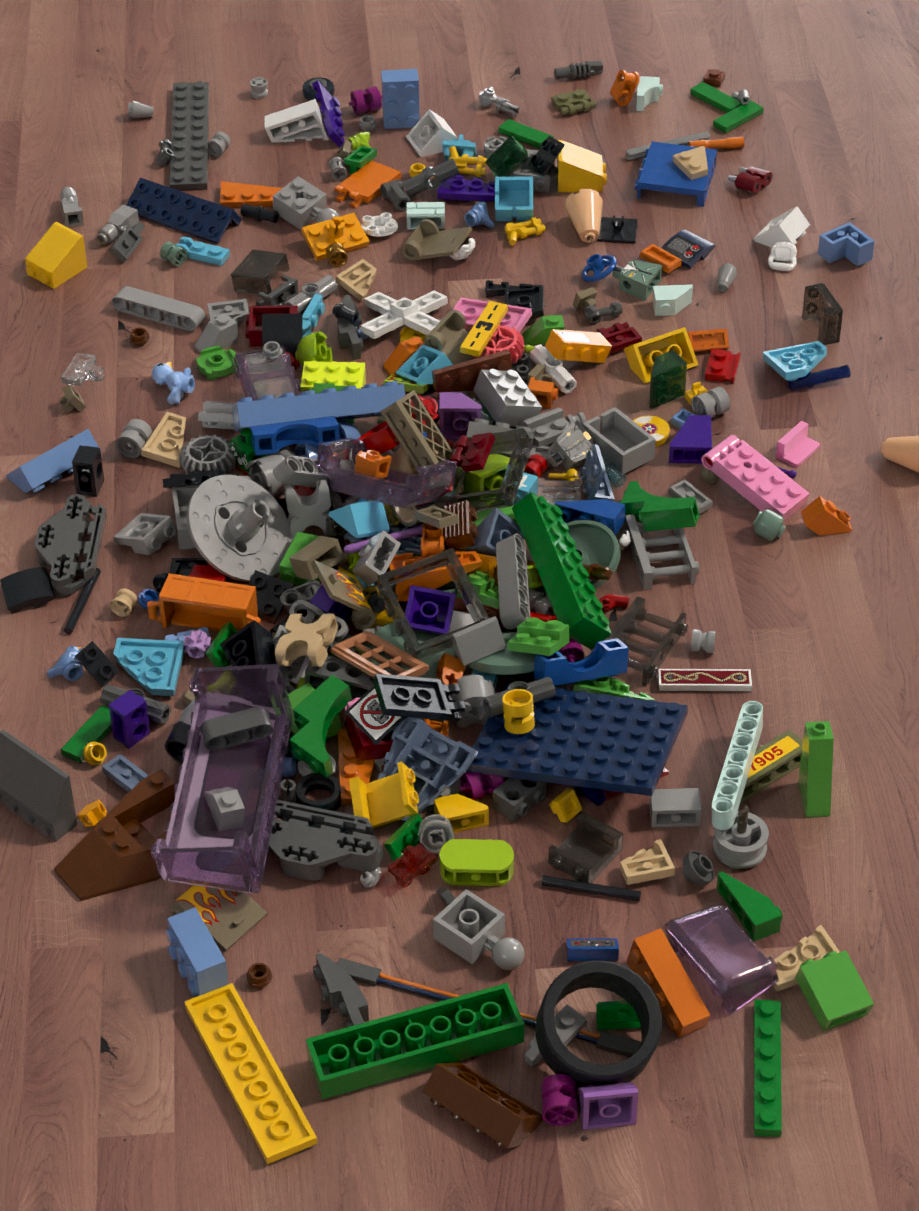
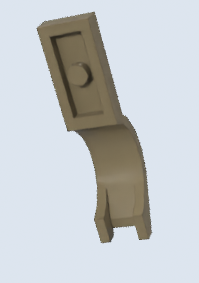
[387,495,459,529]

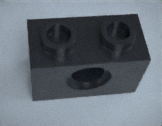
[72,445,104,497]

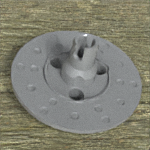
[187,475,292,582]

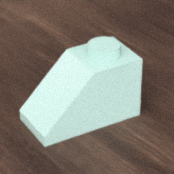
[652,284,693,316]

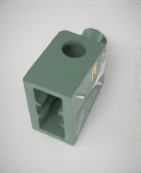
[612,260,662,301]

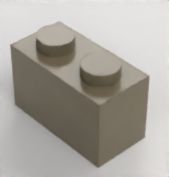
[289,536,344,580]

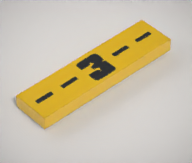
[460,301,508,357]

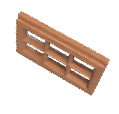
[330,631,430,678]

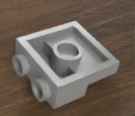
[113,513,177,555]

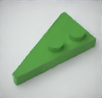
[573,676,655,700]

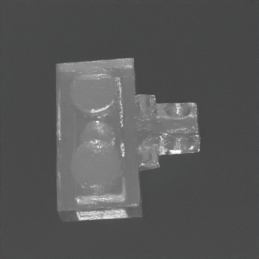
[61,353,105,386]

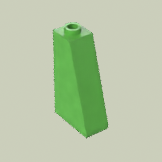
[798,721,834,818]

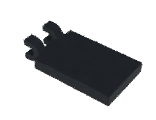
[373,673,466,721]

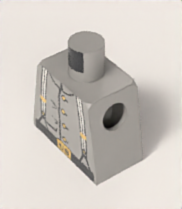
[548,419,601,470]

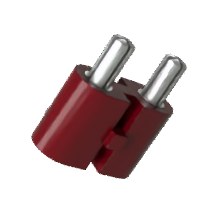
[728,166,773,193]

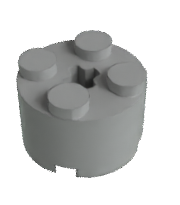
[246,454,288,498]
[453,675,495,728]

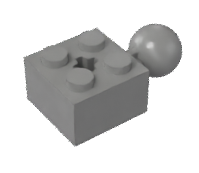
[273,176,340,230]
[433,889,525,970]

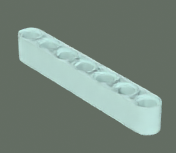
[712,701,763,830]

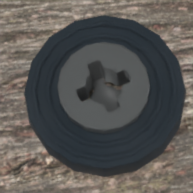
[302,77,335,102]

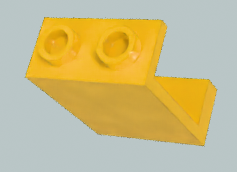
[349,761,419,828]

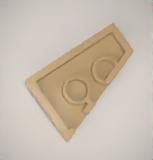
[141,412,186,468]
[765,925,839,991]

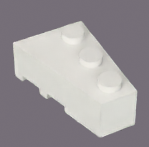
[265,99,329,142]

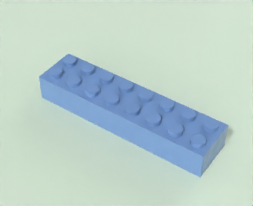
[232,381,405,433]

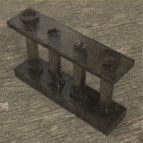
[606,596,688,686]

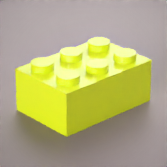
[300,361,366,394]

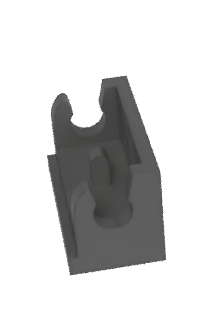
[256,275,298,306]

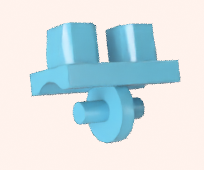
[442,134,477,161]

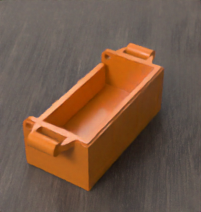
[147,573,261,632]

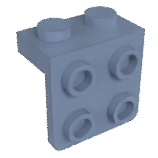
[579,444,615,501]

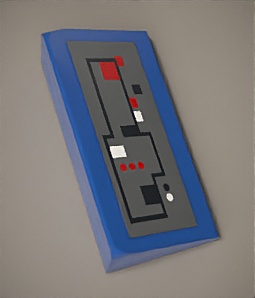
[567,938,619,961]

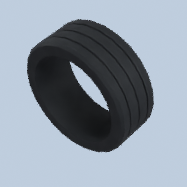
[535,960,662,1088]

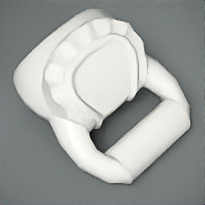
[768,242,797,272]

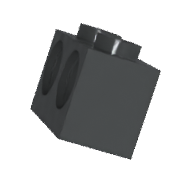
[493,777,547,823]

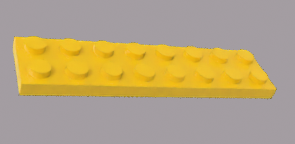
[184,983,317,1164]

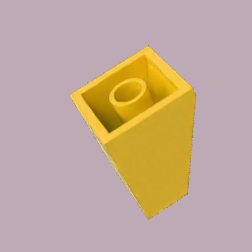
[557,140,607,192]
[25,222,88,289]

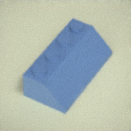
[6,429,101,493]

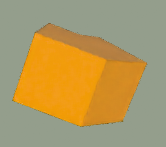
[77,799,107,827]

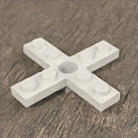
[361,291,448,339]

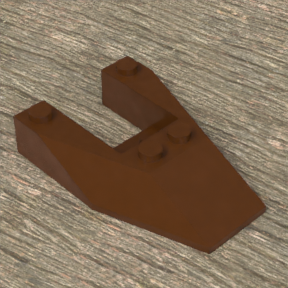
[54,769,218,901]

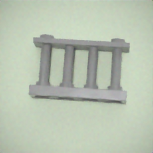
[625,514,699,590]

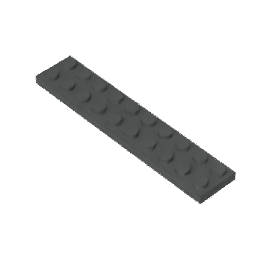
[170,81,209,191]

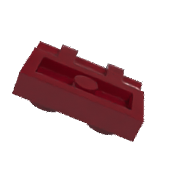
[594,322,642,355]
[448,432,495,472]

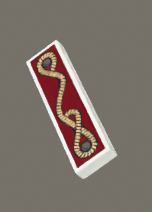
[658,669,752,691]

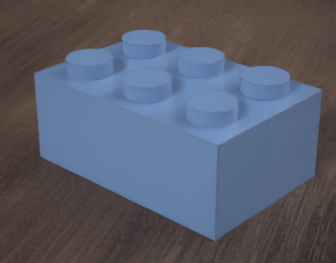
[381,69,420,129]
[165,907,228,997]

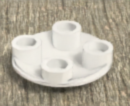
[361,213,398,237]

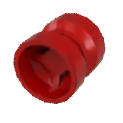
[520,454,548,480]

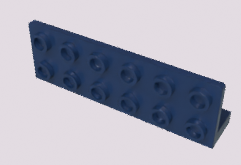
[126,178,242,244]

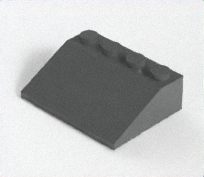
[0,730,77,841]

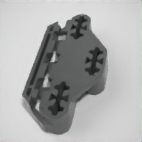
[35,494,107,597]
[242,800,383,881]

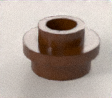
[129,327,150,345]
[246,963,272,987]

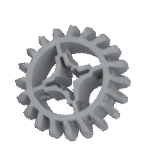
[179,434,236,475]

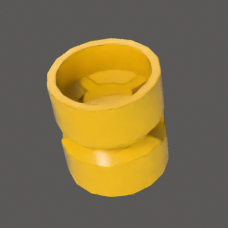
[502,689,535,734]

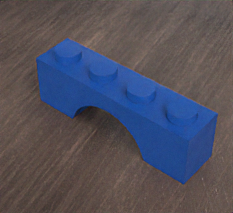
[250,416,340,456]
[534,638,629,687]

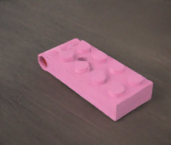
[701,435,810,521]

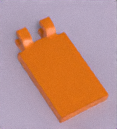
[334,160,401,209]

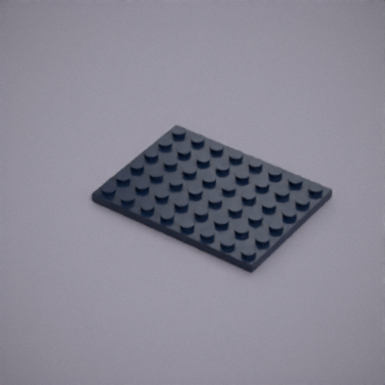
[466,683,688,796]

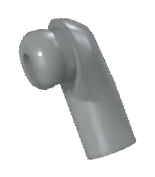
[360,866,383,888]

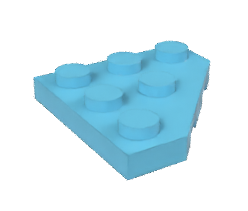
[763,341,827,381]
[113,638,185,696]

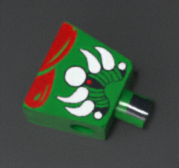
[230,428,266,476]

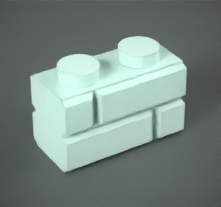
[407,202,445,230]

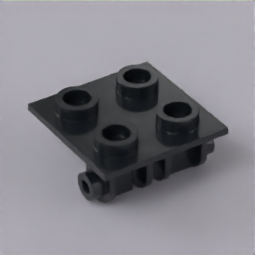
[528,136,565,177]
[248,570,294,624]

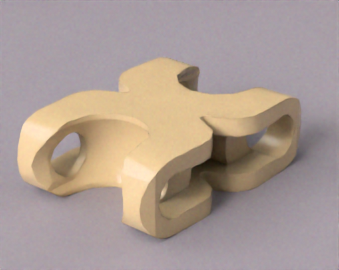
[275,614,338,667]

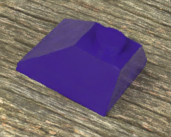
[402,585,456,636]

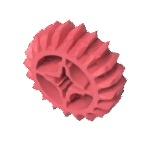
[471,324,524,364]

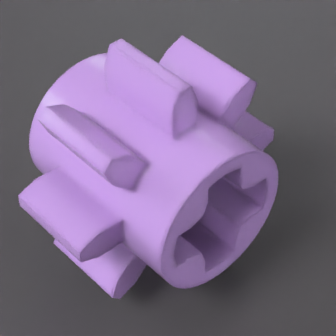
[183,630,211,659]

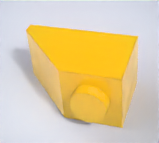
[434,794,489,833]

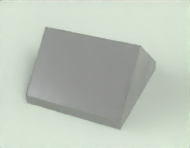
[453,616,506,666]

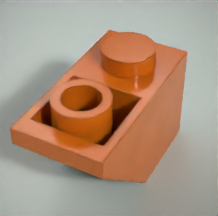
[800,496,852,536]

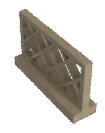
[380,390,454,481]

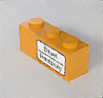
[545,329,612,363]

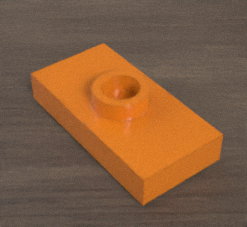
[640,244,682,273]
[687,328,729,352]

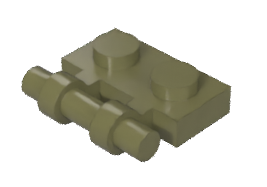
[551,89,596,115]

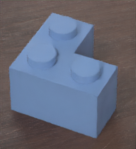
[818,222,875,266]

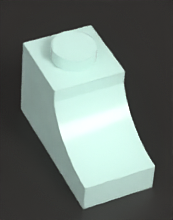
[636,76,663,111]

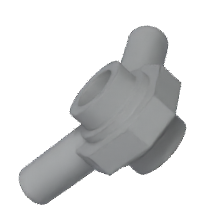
[479,87,510,106]

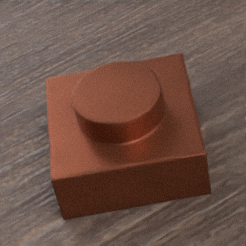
[703,69,725,87]

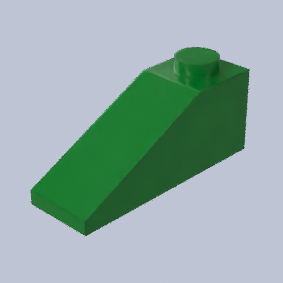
[716,872,783,942]

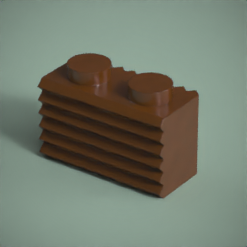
[443,500,478,551]

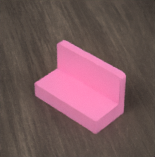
[776,421,820,468]

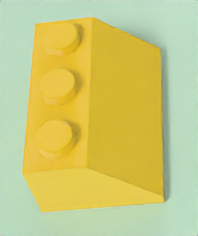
[624,327,699,384]

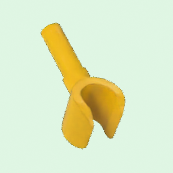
[549,469,579,486]

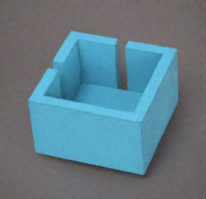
[495,176,533,222]

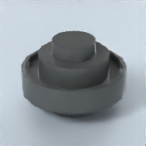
[682,851,715,886]

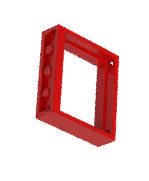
[331,398,438,464]

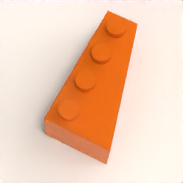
[626,928,711,1038]

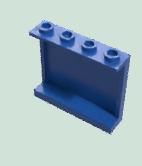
[635,141,717,207]

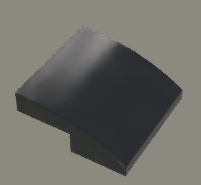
[262,313,303,357]
[0,567,55,614]

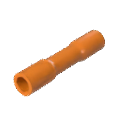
[688,137,744,149]

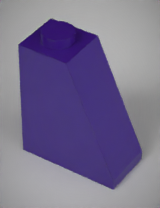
[669,415,712,464]

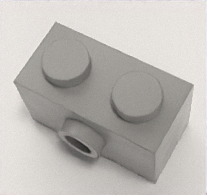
[352,530,401,585]

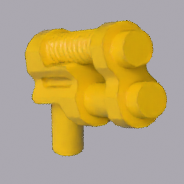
[449,146,487,177]
[505,217,546,246]

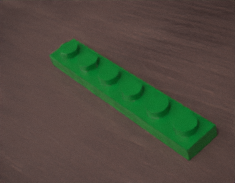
[754,999,782,1137]

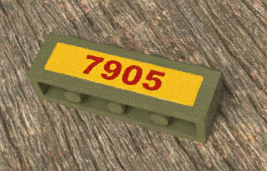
[718,730,803,804]

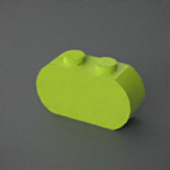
[440,839,514,886]

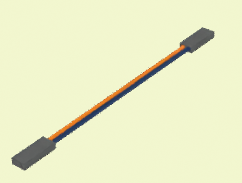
[337,958,641,1057]

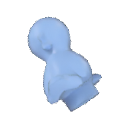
[152,362,195,405]

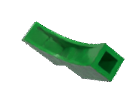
[619,481,700,531]
[290,674,352,778]

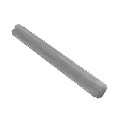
[625,131,711,160]

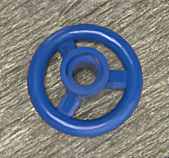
[581,254,617,282]

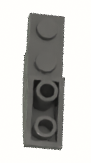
[337,295,364,360]
[313,953,369,1028]

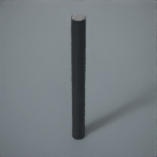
[64,568,101,634]
[542,875,641,901]

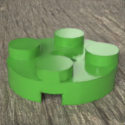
[197,346,237,380]

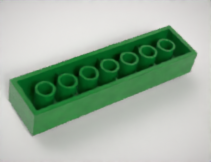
[512,492,612,650]
[306,983,524,1100]

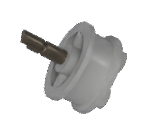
[713,805,769,869]

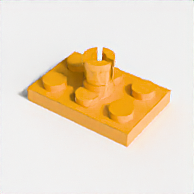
[301,213,370,261]

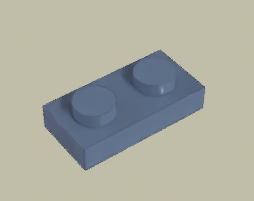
[102,754,149,793]

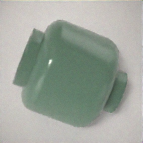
[752,509,786,541]

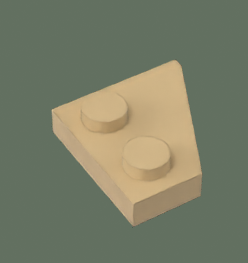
[672,146,708,180]
[335,259,377,302]
[620,839,675,885]

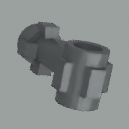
[156,139,174,166]
[584,302,623,324]

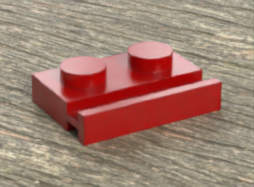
[705,349,741,384]

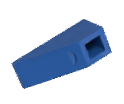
[555,499,625,535]

